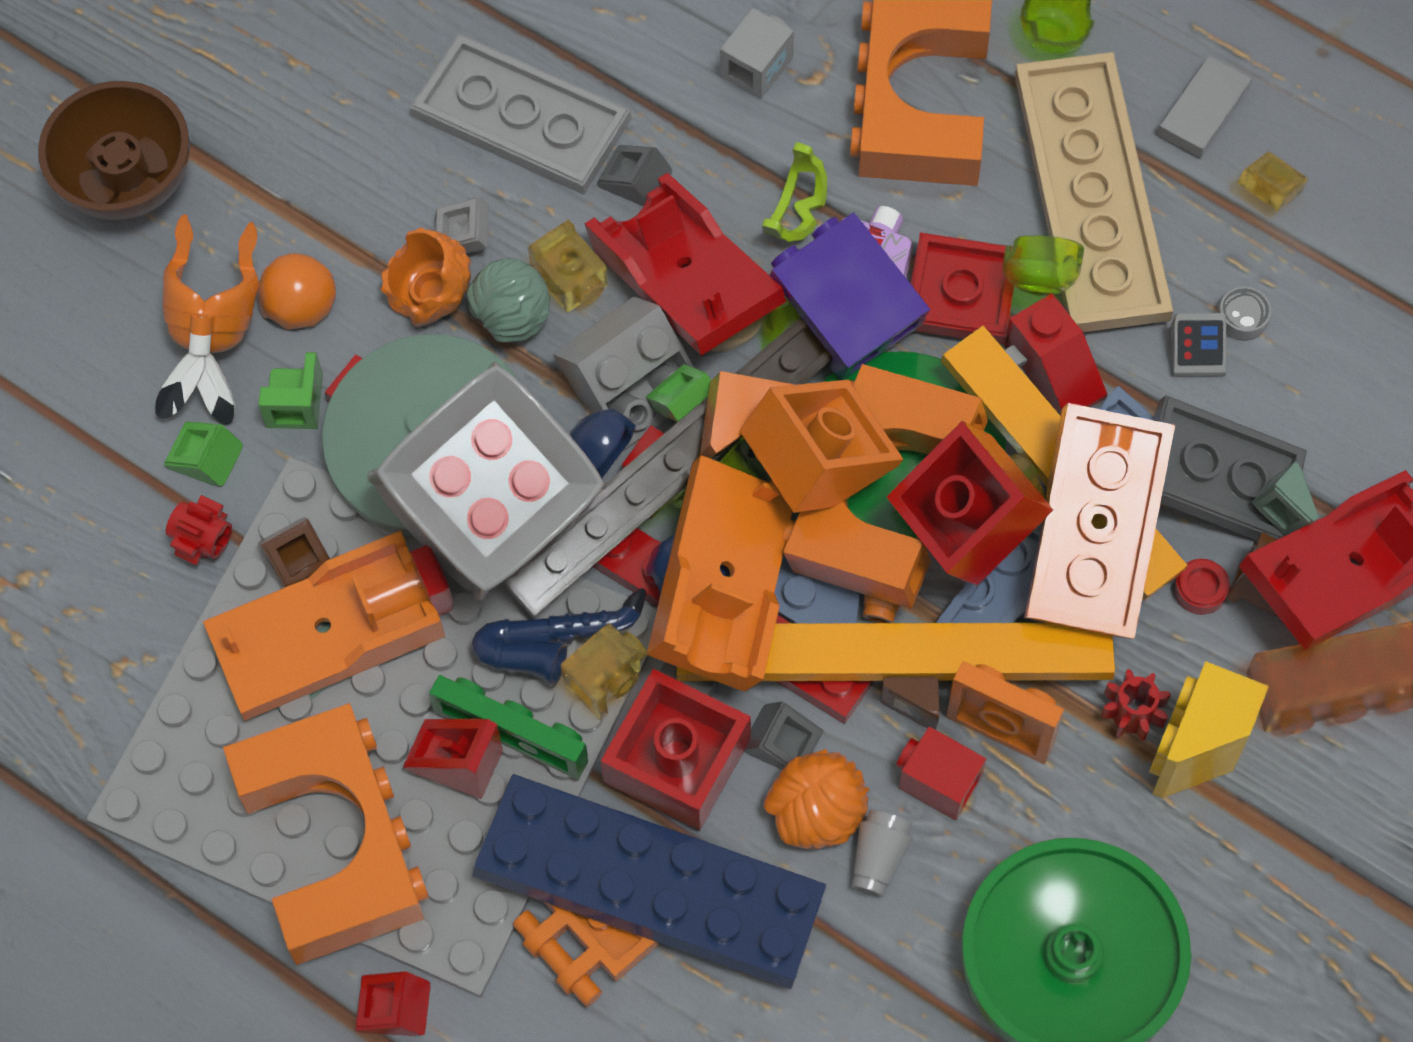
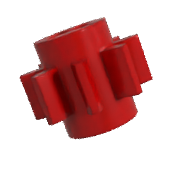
[165,495,232,565]
[1101,669,1171,741]

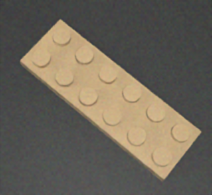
[1015,52,1173,332]

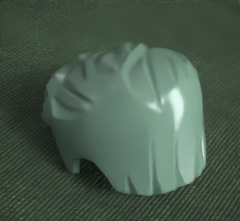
[467,258,550,342]

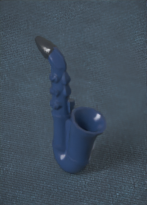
[471,588,646,687]

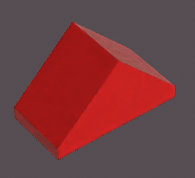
[403,719,503,799]

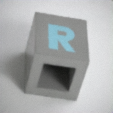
[720,8,794,99]

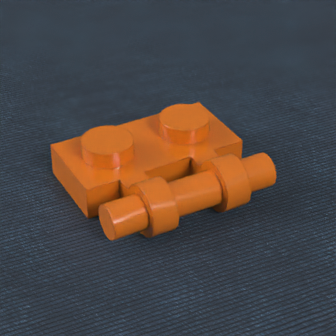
[513,902,658,1007]

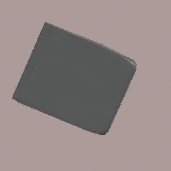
[596,145,672,206]
[744,701,824,770]

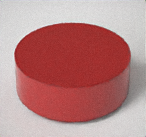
[1174,559,1230,615]

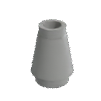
[851,810,913,897]

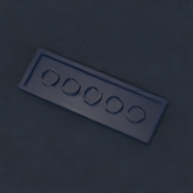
[473,774,827,989]

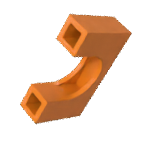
[850,0,992,186]
[782,364,988,609]
[223,703,429,965]

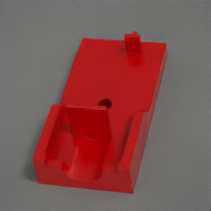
[584,172,787,356]
[1239,470,1413,651]

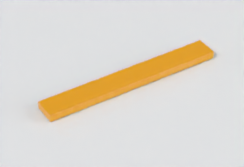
[677,623,1115,681]

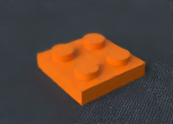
[946,661,1064,764]

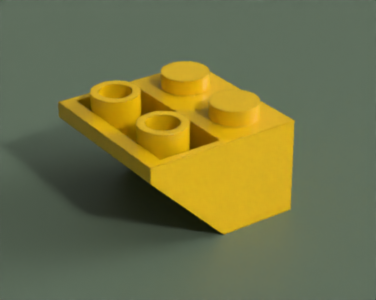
[1149,661,1269,798]

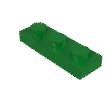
[429,674,589,780]

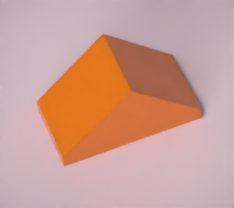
[700,371,794,459]

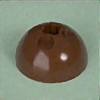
[38,81,190,221]

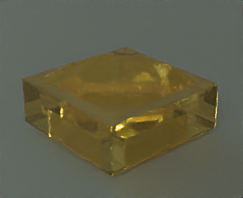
[1237,151,1308,211]

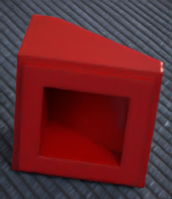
[355,971,431,1036]

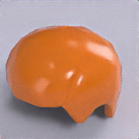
[256,253,336,330]

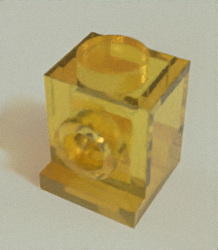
[528,219,608,313]
[561,622,648,721]

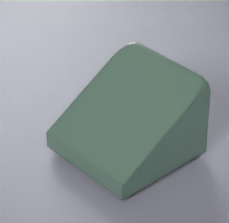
[1252,461,1319,536]

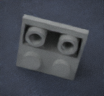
[553,296,694,449]

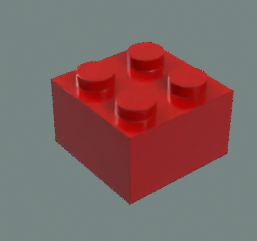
[887,421,1054,585]
[600,669,751,831]

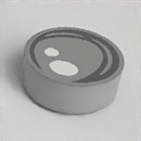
[1218,286,1272,340]

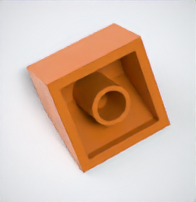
[740,380,904,513]

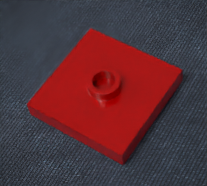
[911,232,1021,345]

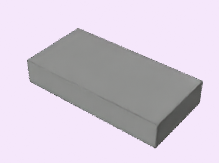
[1158,55,1252,159]

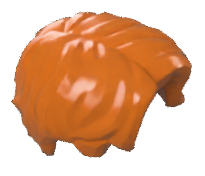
[380,227,471,327]
[763,749,869,849]

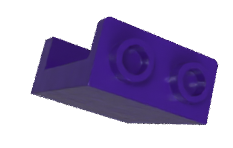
[770,212,930,380]

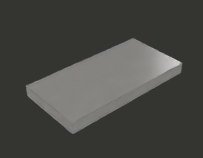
[410,33,631,195]

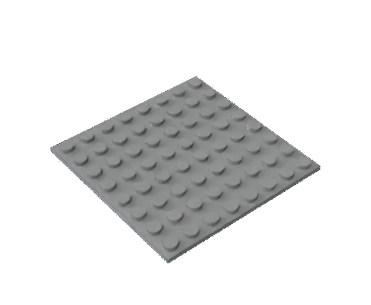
[86,457,657,998]

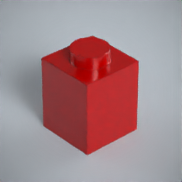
[896,726,987,821]

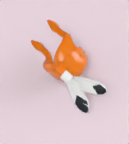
[155,214,259,425]

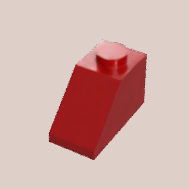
[1005,293,1107,416]

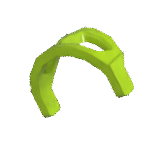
[762,142,828,242]

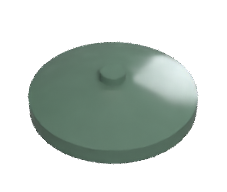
[322,334,519,537]

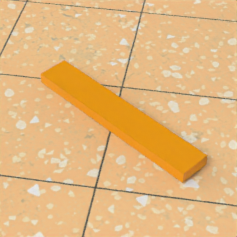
[941,326,1188,602]

